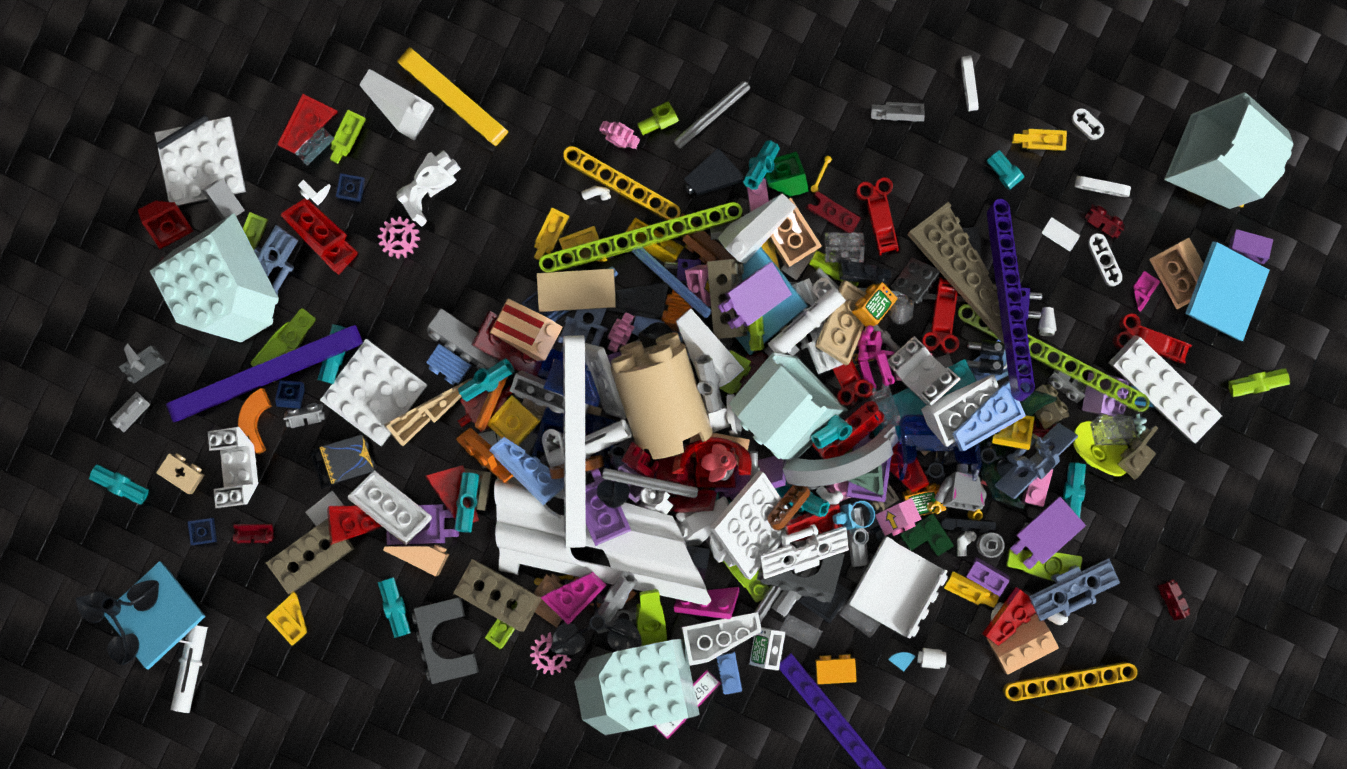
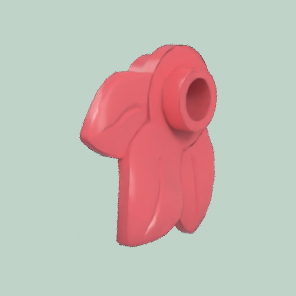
[701,444,737,482]

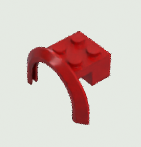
[672,437,752,488]

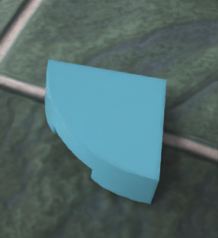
[888,652,915,671]

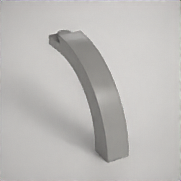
[782,424,899,487]

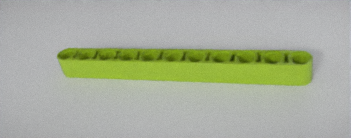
[539,202,742,273]
[958,304,1150,412]

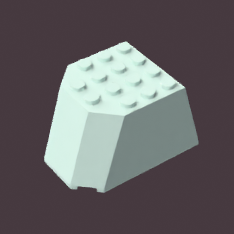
[1165,92,1293,209]
[150,213,279,342]
[729,352,849,459]
[575,639,700,735]

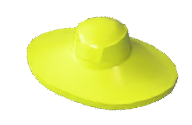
[1073,421,1128,476]

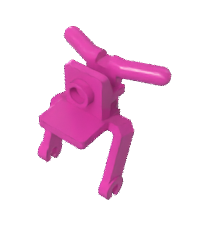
[858,325,895,392]

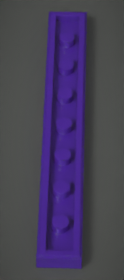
[779,653,886,769]

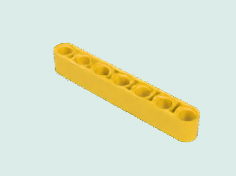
[397,47,508,146]
[564,146,680,221]
[1003,662,1137,701]

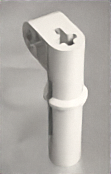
[768,277,846,354]
[542,420,632,467]
[170,625,208,713]

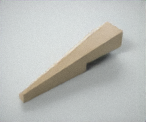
[384,378,472,446]

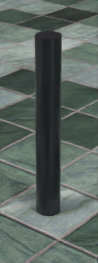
[156,114,209,150]

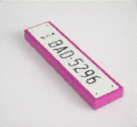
[654,670,721,739]

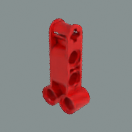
[856,178,899,255]
[921,277,959,354]
[1113,313,1192,364]
[833,358,875,406]
[812,401,884,459]

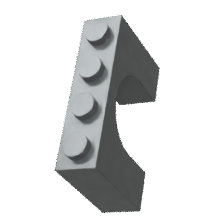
[756,543,845,602]
[412,597,479,684]

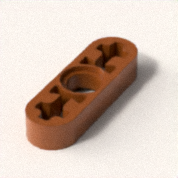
[549,455,604,479]
[767,485,810,530]

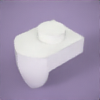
[298,180,330,205]

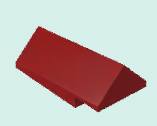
[281,198,358,275]

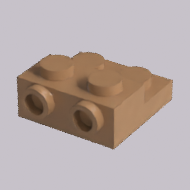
[534,573,564,628]

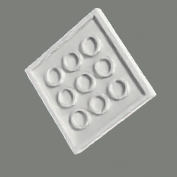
[155,117,246,206]
[320,339,428,446]
[710,471,794,580]

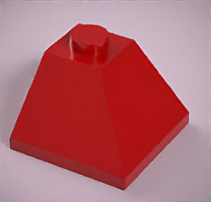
[138,201,194,249]

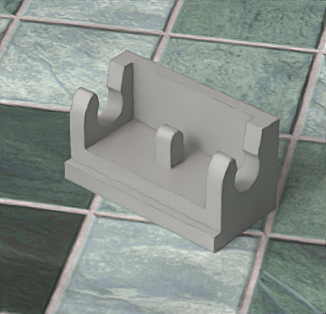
[201,179,244,220]

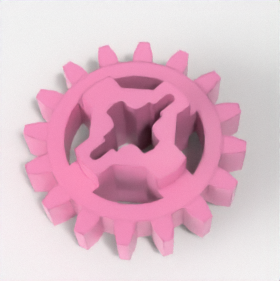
[599,121,640,149]
[378,217,420,259]
[607,312,635,353]
[530,632,571,675]

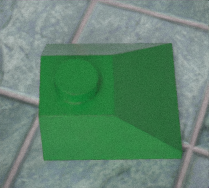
[765,152,809,197]

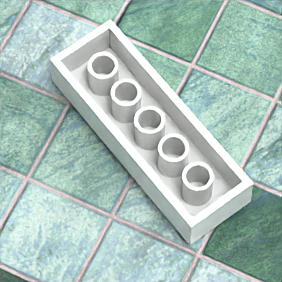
[1108,335,1222,444]

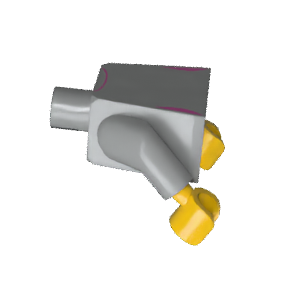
[927,464,986,520]

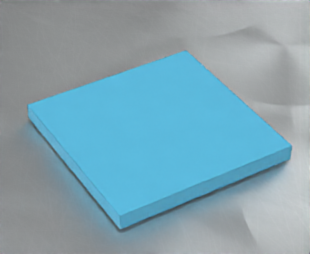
[1185,242,1269,341]
[736,247,808,355]
[104,561,206,670]

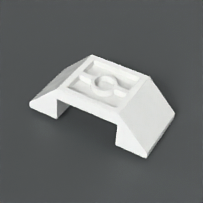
[888,337,961,406]
[208,427,258,508]

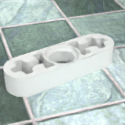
[961,55,978,111]
[1075,176,1131,197]
[1088,234,1122,286]

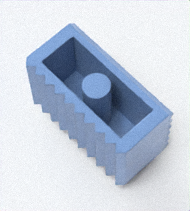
[426,344,472,385]
[716,652,742,694]

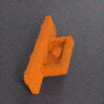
[457,428,513,483]

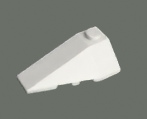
[360,69,434,141]
[718,194,797,264]
[676,308,744,388]
[921,374,999,447]
[681,612,762,666]

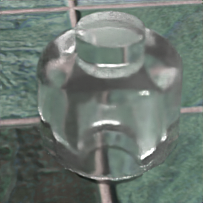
[888,294,914,324]

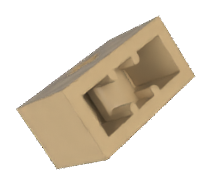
[157,453,205,494]

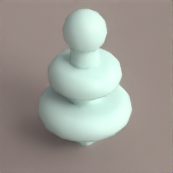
[1131,414,1147,438]

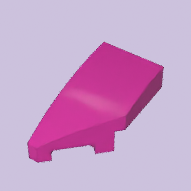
[1133,271,1160,312]

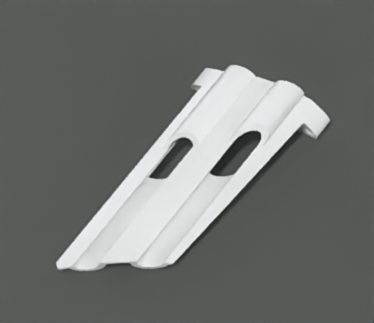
[494,476,711,606]

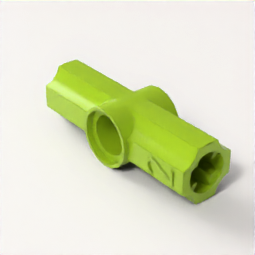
[1228,369,1290,397]

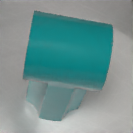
[986,150,1024,190]
[811,415,852,449]

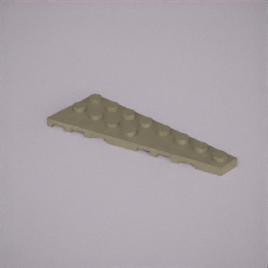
[907,202,1017,344]

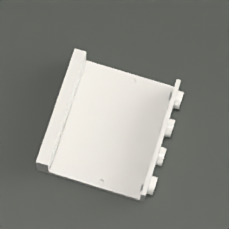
[847,536,948,639]

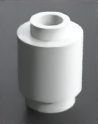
[917,648,946,669]

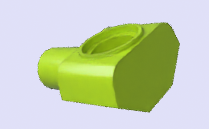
[637,101,679,135]

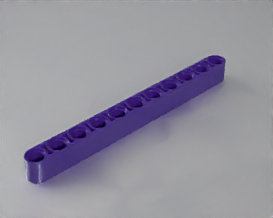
[987,199,1035,401]
[166,325,363,422]

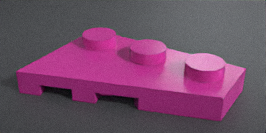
[541,572,606,625]
[674,587,739,619]

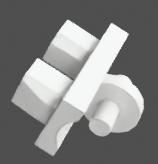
[639,487,673,514]

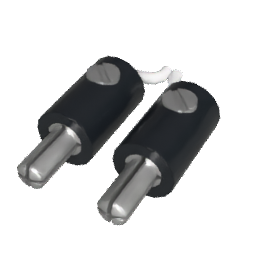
[967,340,1007,375]

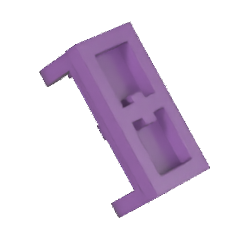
[1229,229,1273,264]
[966,557,1010,597]

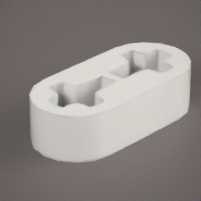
[1072,109,1104,140]

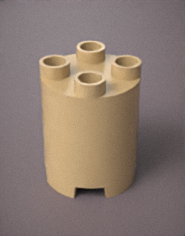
[610,332,713,459]

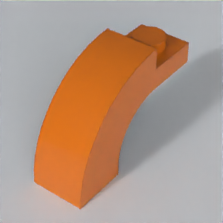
[238,388,272,454]

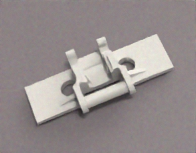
[792,278,843,374]
[760,524,849,579]

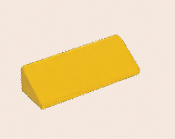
[626,217,684,263]

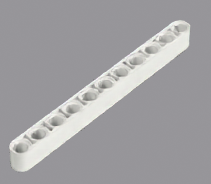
[563,335,586,548]

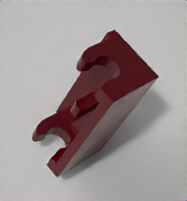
[622,442,659,478]

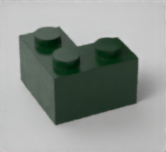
[899,513,954,556]

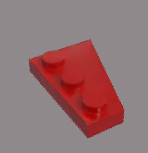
[889,434,930,493]
[425,465,479,522]
[327,506,382,545]

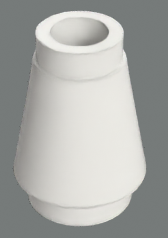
[1037,307,1057,336]

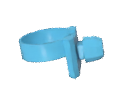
[833,501,875,530]

